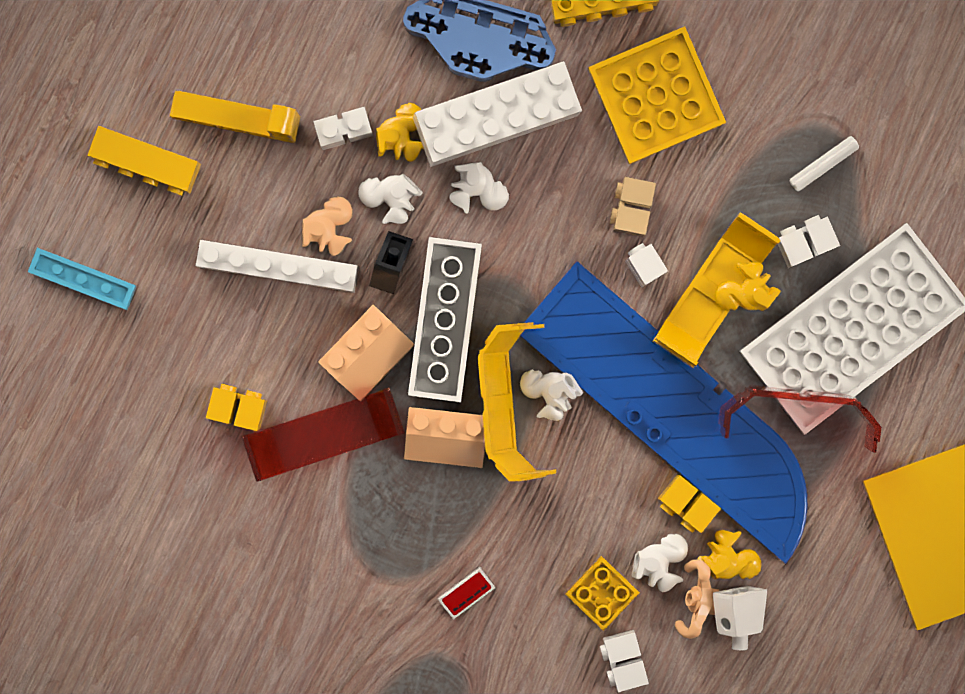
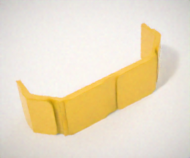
[653,213,781,368]
[478,322,557,482]

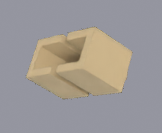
[610,177,656,237]

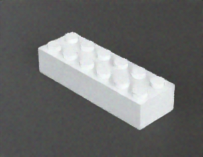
[413,61,582,167]
[408,237,482,402]

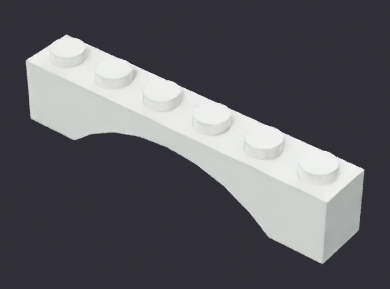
[196,240,359,293]

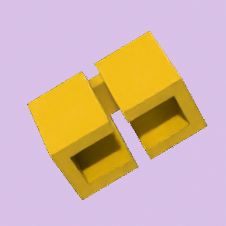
[206,384,267,431]
[658,474,721,533]

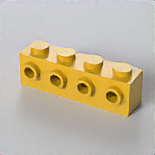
[550,0,659,27]
[88,126,201,196]

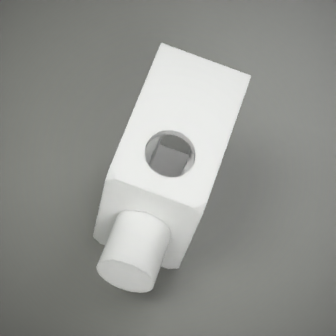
[713,586,767,650]

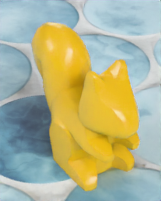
[376,103,424,162]
[715,262,781,311]
[697,530,762,580]

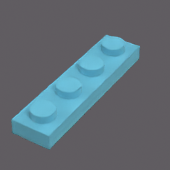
[28,248,137,310]

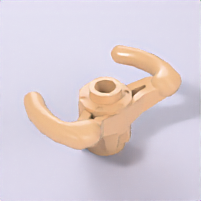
[675,559,719,639]

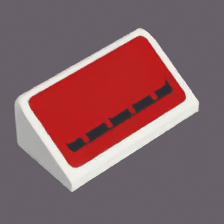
[438,567,496,619]

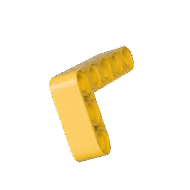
[169,91,300,143]

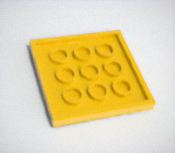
[588,26,726,165]

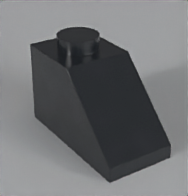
[369,231,413,294]

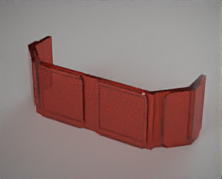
[719,385,882,453]
[242,387,405,482]

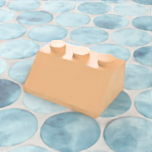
[318,305,415,402]
[404,407,485,468]

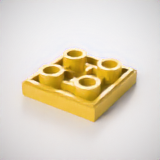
[565,556,640,631]

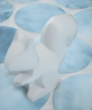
[449,162,509,214]
[358,174,423,224]
[520,369,583,421]
[632,534,688,592]

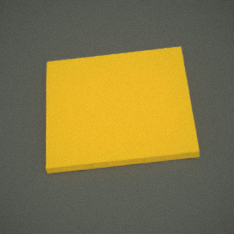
[862,444,965,630]

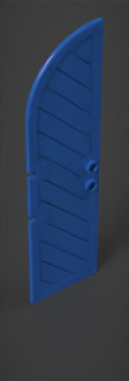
[520,261,808,564]

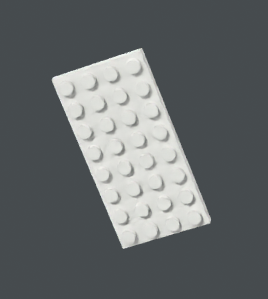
[739,223,965,435]

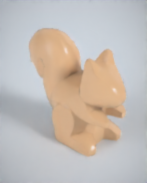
[302,196,353,256]

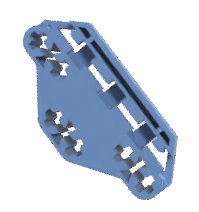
[403,0,556,82]

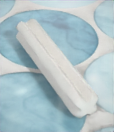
[790,136,859,191]

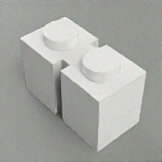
[314,107,373,150]
[778,215,840,268]
[625,243,668,288]
[600,630,649,692]

